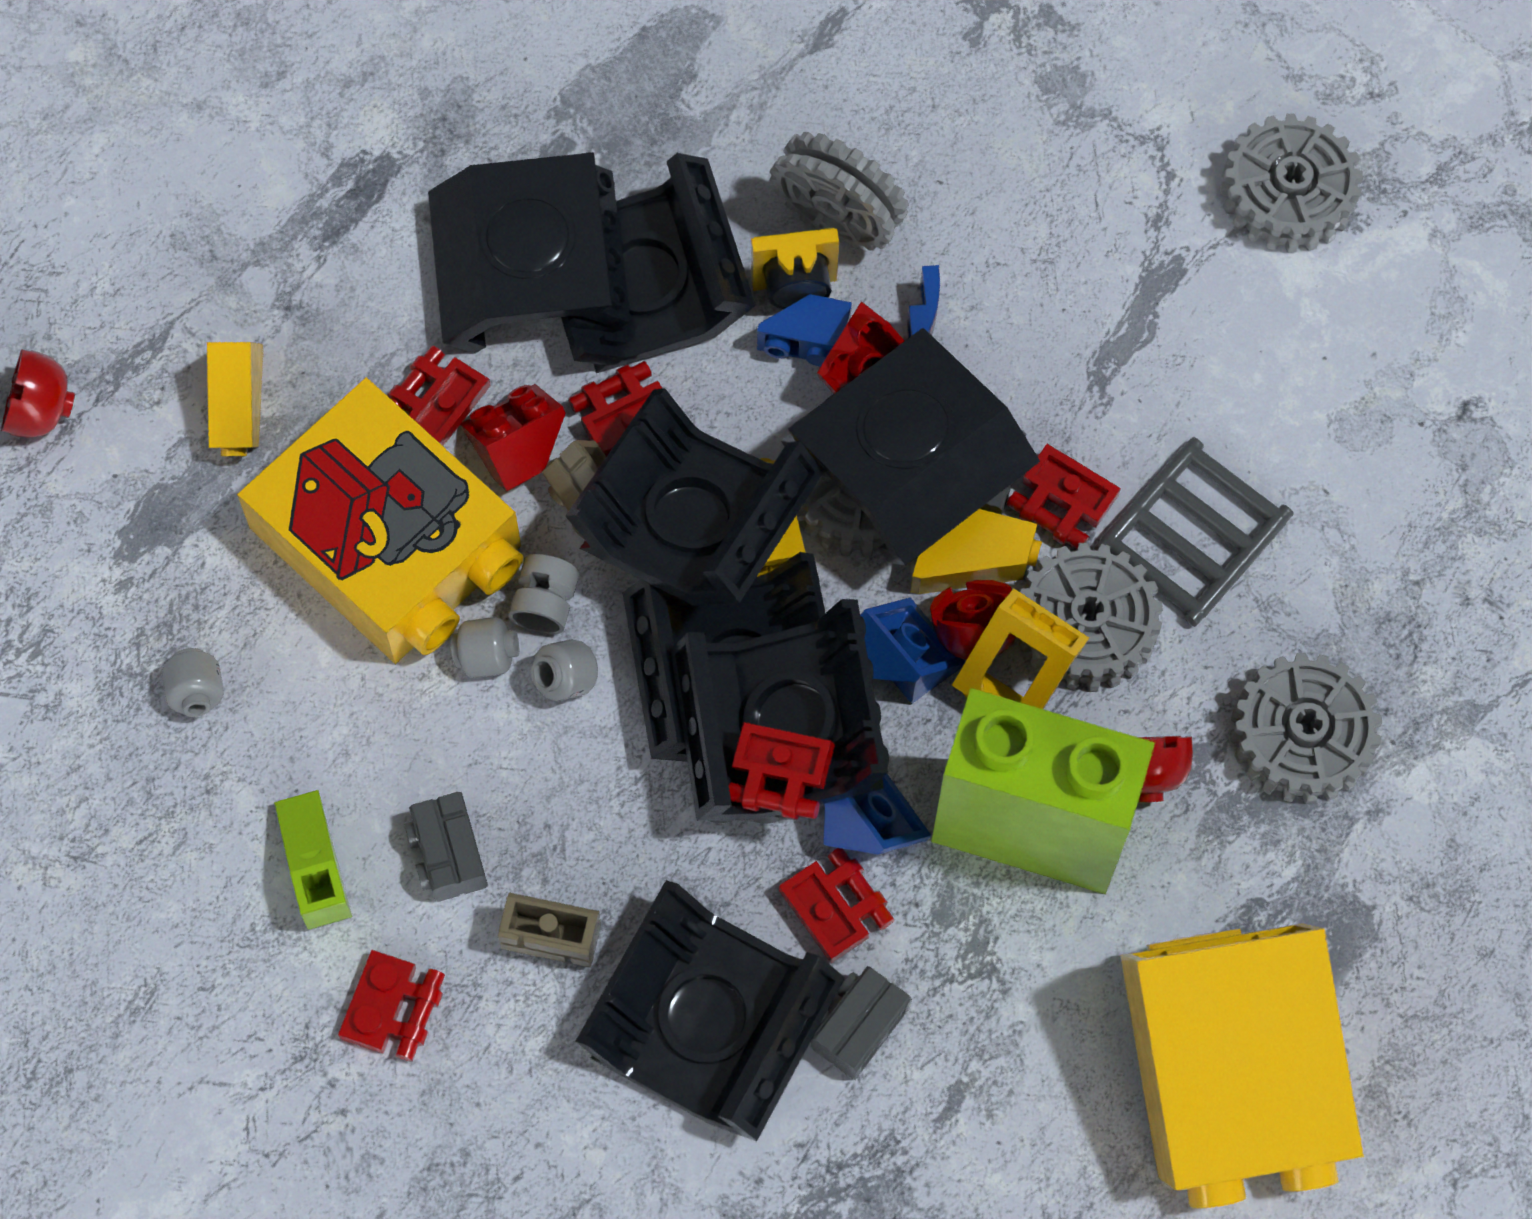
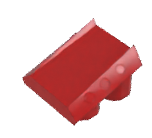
[817,301,905,394]

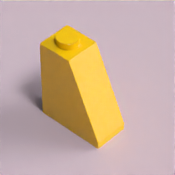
[207,342,263,456]
[910,509,1042,594]

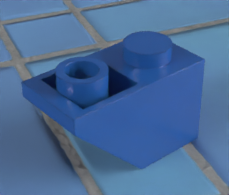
[757,294,852,367]

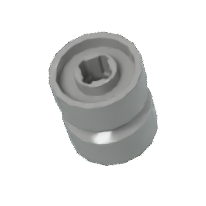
[508,554,580,635]

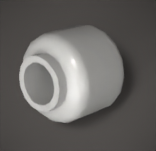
[451,617,520,678]
[531,639,598,701]
[162,648,224,717]

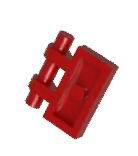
[387,346,491,446]
[568,361,662,457]
[1006,444,1121,549]
[729,722,835,820]
[779,848,895,964]
[338,950,445,1062]

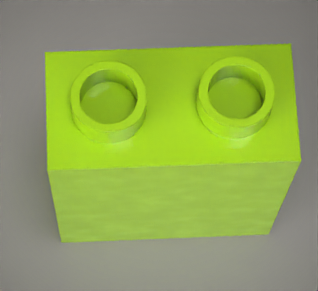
[931,688,1155,895]

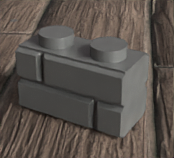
[404,792,488,902]
[811,966,912,1080]

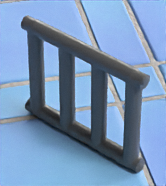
[1094,437,1294,627]

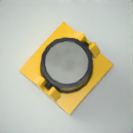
[751,228,839,309]

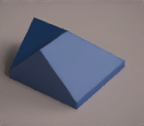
[860,597,965,704]
[823,774,932,855]

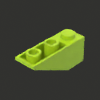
[274,790,352,930]

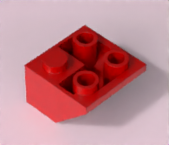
[461,384,566,491]

